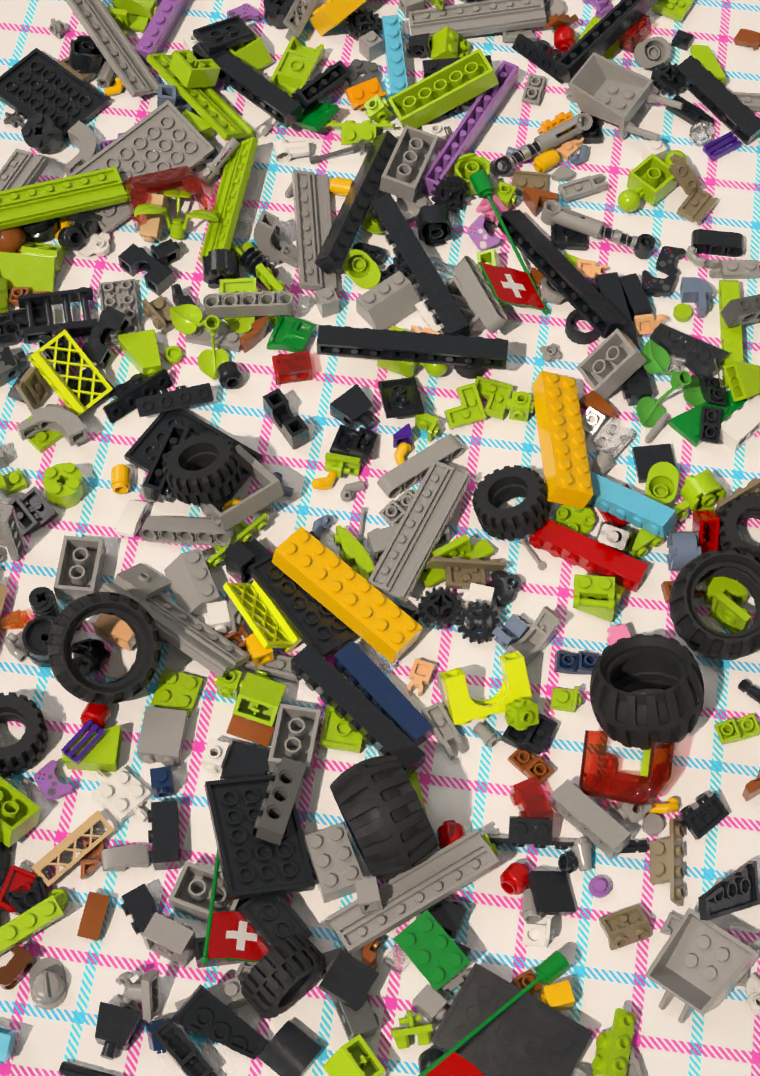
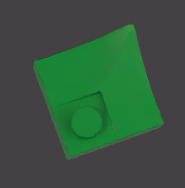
[294,103,340,132]
[267,315,316,355]

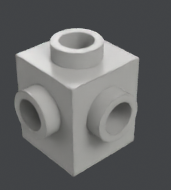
[615,788,653,823]

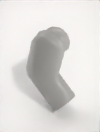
[685,246,709,267]
[340,480,365,502]
[4,633,27,662]

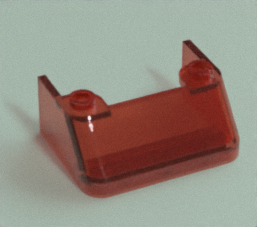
[124,166,208,232]
[579,730,675,806]

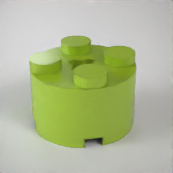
[454,153,490,195]
[43,462,85,509]
[680,469,726,512]

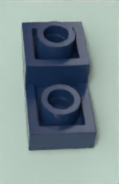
[554,650,599,675]

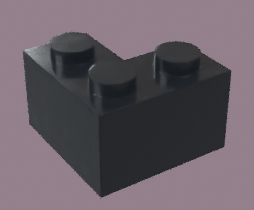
[224,538,271,583]

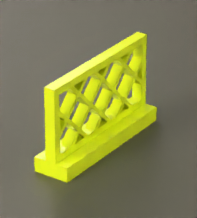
[28,330,113,417]
[223,580,302,653]

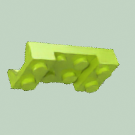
[270,36,324,98]

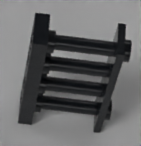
[18,287,98,344]

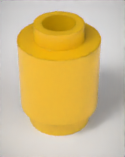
[533,150,560,173]
[329,177,354,197]
[111,464,131,494]

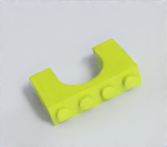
[440,651,533,725]

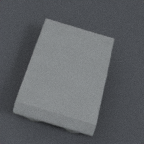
[99,279,141,346]

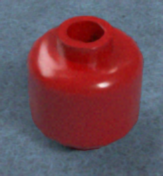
[554,25,576,52]
[80,703,111,731]
[437,820,465,849]
[500,862,530,895]

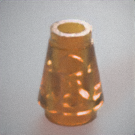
[0,609,29,630]

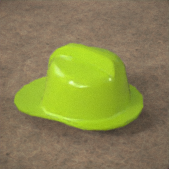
[342,249,381,289]
[645,462,679,505]

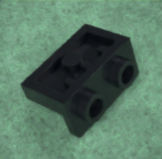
[676,792,729,839]

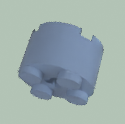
[667,532,701,572]

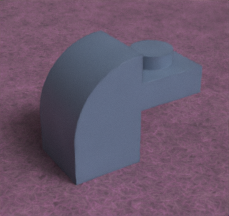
[157,84,191,114]
[680,277,713,318]
[492,614,532,650]

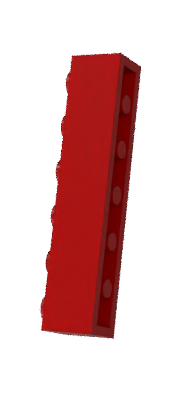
[529,519,648,592]

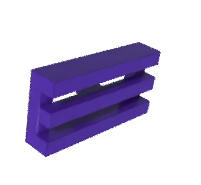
[703,131,742,162]
[61,719,106,765]

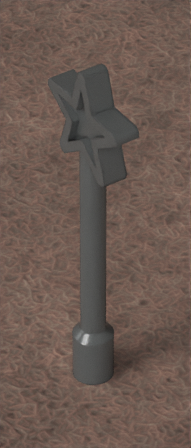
[3,111,25,127]
[309,139,371,164]

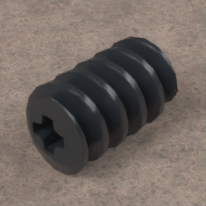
[240,247,279,285]
[29,587,60,618]

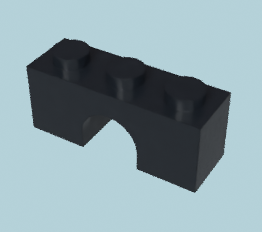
[118,243,174,296]
[82,305,131,368]
[262,388,309,449]

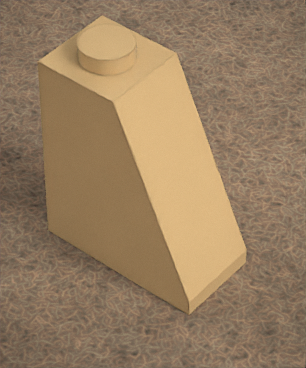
[139,192,170,243]

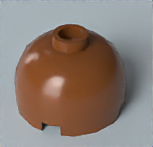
[0,226,27,253]

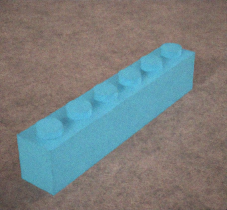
[382,15,408,108]
[587,471,677,539]

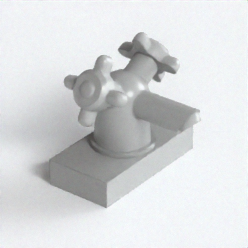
[115,969,161,1021]

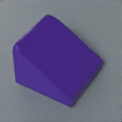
[393,424,412,448]

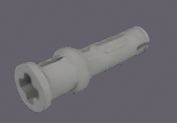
[196,137,240,187]

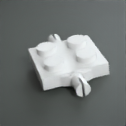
[91,766,152,824]

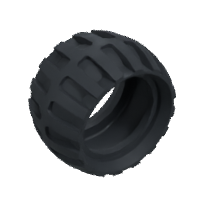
[669,549,760,660]
[48,592,161,704]
[589,634,704,750]
[330,755,438,878]

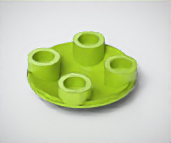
[556,504,595,535]

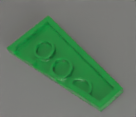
[668,390,747,448]

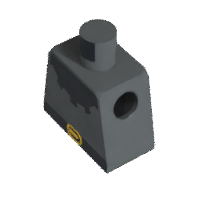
[0,346,27,387]

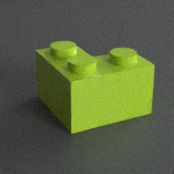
[169,50,221,89]

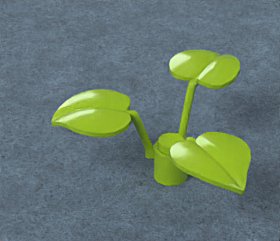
[134,189,219,239]
[170,304,255,380]

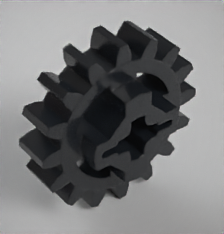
[346,9,382,40]
[651,62,685,96]
[431,174,470,213]
[418,587,462,630]
[456,599,500,644]

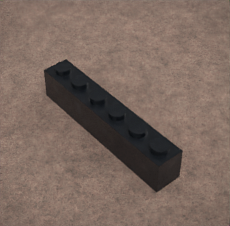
[673,55,760,145]

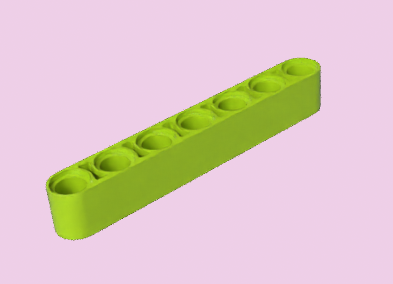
[718,280,744,388]

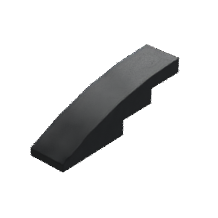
[151,1017,217,1076]

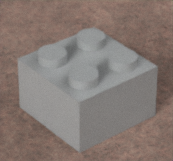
[142,912,196,968]

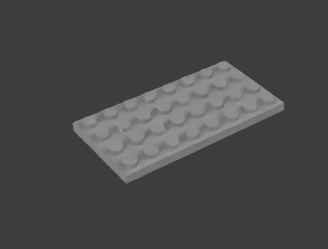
[67,100,215,234]

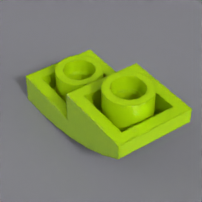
[714,713,760,745]

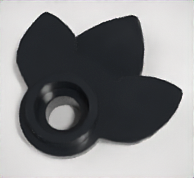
[486,570,522,607]

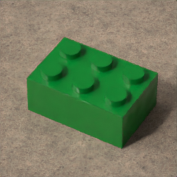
[394,910,471,992]

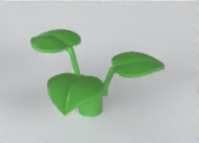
[636,339,705,428]

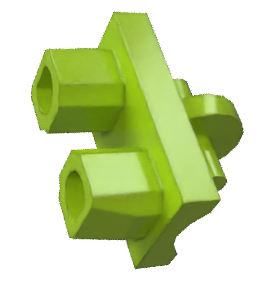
[324,452,361,478]
[390,1010,433,1049]

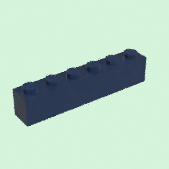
[334,641,433,746]

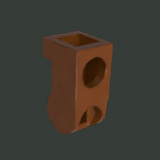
[0,943,36,990]

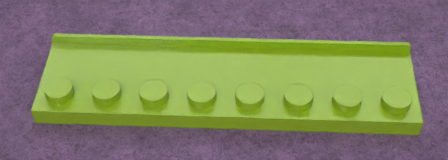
[146,52,255,141]
[199,136,259,262]
[0,166,128,230]

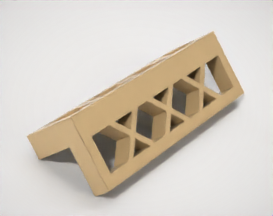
[30,810,115,887]

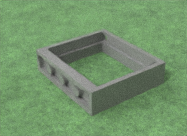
[195,445,284,531]

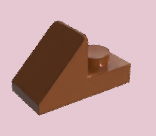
[523,186,559,217]

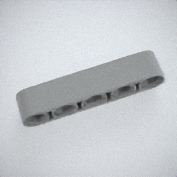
[453,256,508,333]
[203,291,296,318]
[377,434,464,499]
[139,516,236,546]

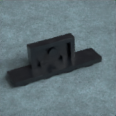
[512,34,565,84]
[103,369,173,423]
[136,383,214,418]
[487,816,573,850]

